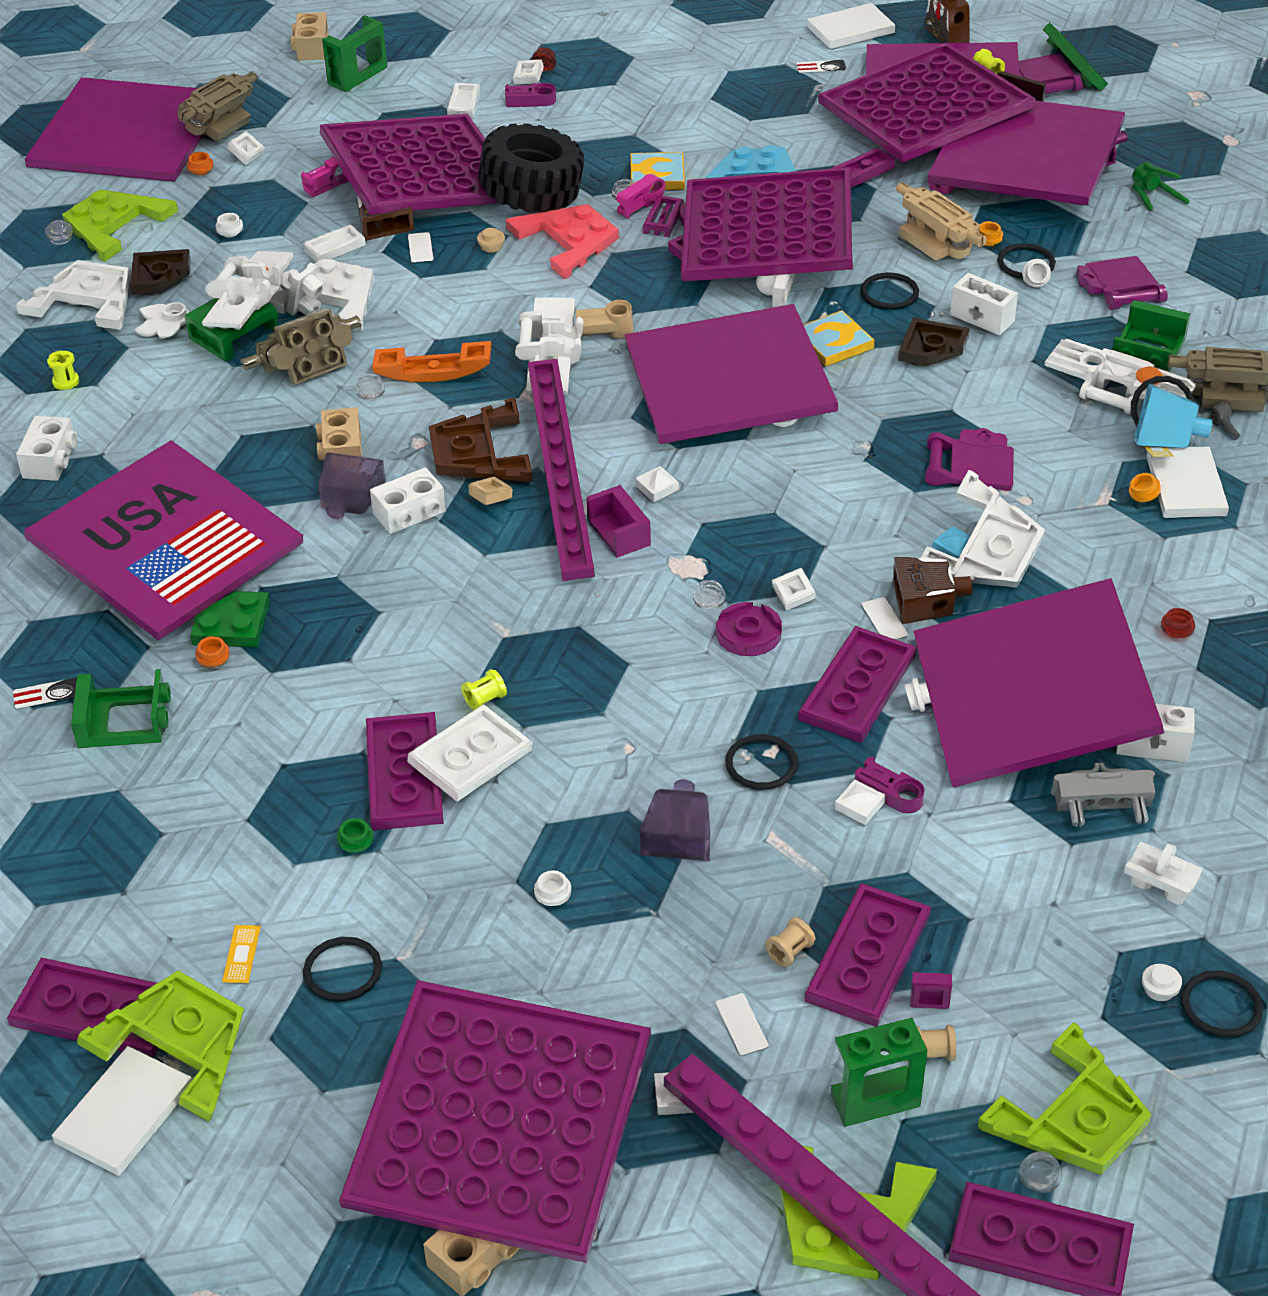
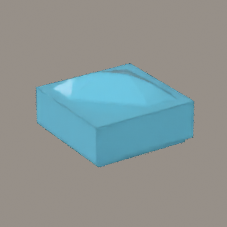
[932,526,970,558]

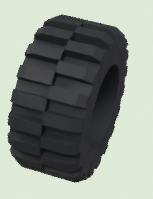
[478,123,584,213]

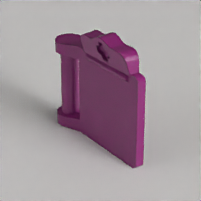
[1019,53,1083,94]
[1076,256,1168,310]
[925,428,1014,491]

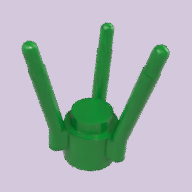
[1132,161,1190,211]

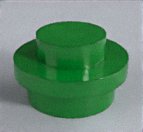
[337,818,374,853]

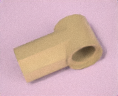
[575,300,634,339]

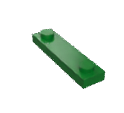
[1043,22,1108,91]

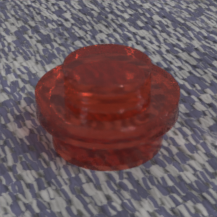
[531,47,557,71]
[1161,608,1195,639]

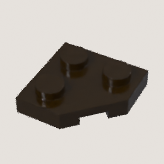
[130,249,191,295]
[898,318,970,366]

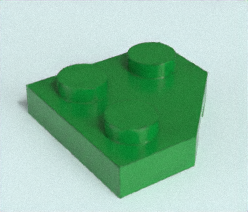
[190,591,270,647]

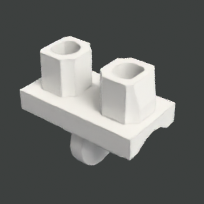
[280,263,325,316]
[1124,841,1203,905]

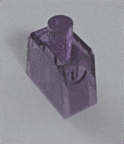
[319,452,386,519]
[640,779,711,862]

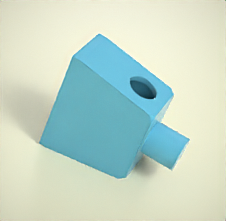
[1133,383,1212,448]

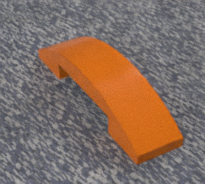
[372,341,492,382]

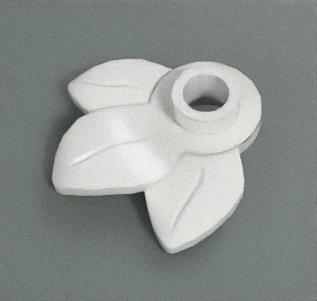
[135,302,189,338]

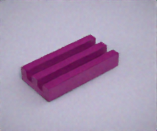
[643,196,684,237]

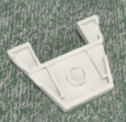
[268,258,374,331]
[16,260,131,330]
[921,470,1045,588]

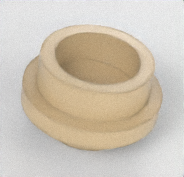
[477,228,505,253]

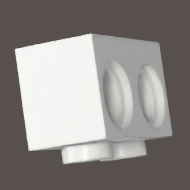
[16,416,78,481]
[370,467,446,534]

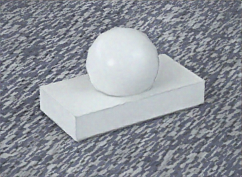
[756,274,795,308]

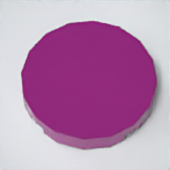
[716,602,782,656]

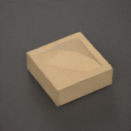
[469,477,512,505]

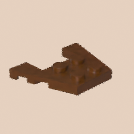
[429,397,533,482]

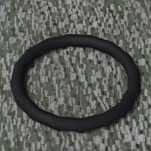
[997,243,1056,279]
[860,272,919,309]
[1131,376,1195,427]
[725,734,798,790]
[303,936,382,1001]
[1181,970,1264,1038]

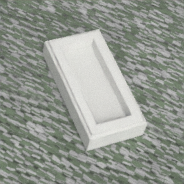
[447,83,480,119]
[303,225,366,262]

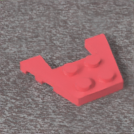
[506,204,619,279]

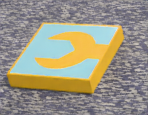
[630,152,685,190]
[803,310,875,367]

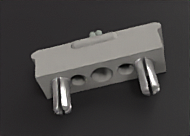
[1051,763,1156,827]

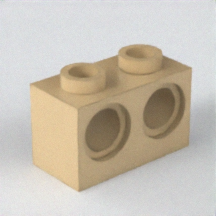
[291,12,329,61]
[316,407,363,473]
[423,1230,519,1296]

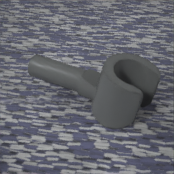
[1209,401,1240,440]

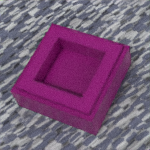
[910,972,952,1009]

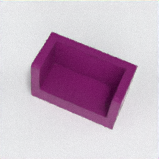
[586,485,651,558]

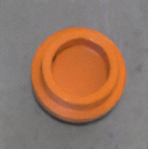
[187,152,214,175]
[195,636,230,667]

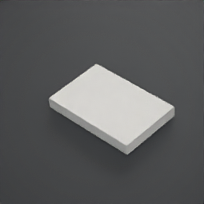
[807,3,895,49]
[1146,447,1229,518]
[407,704,533,802]
[52,1046,192,1176]

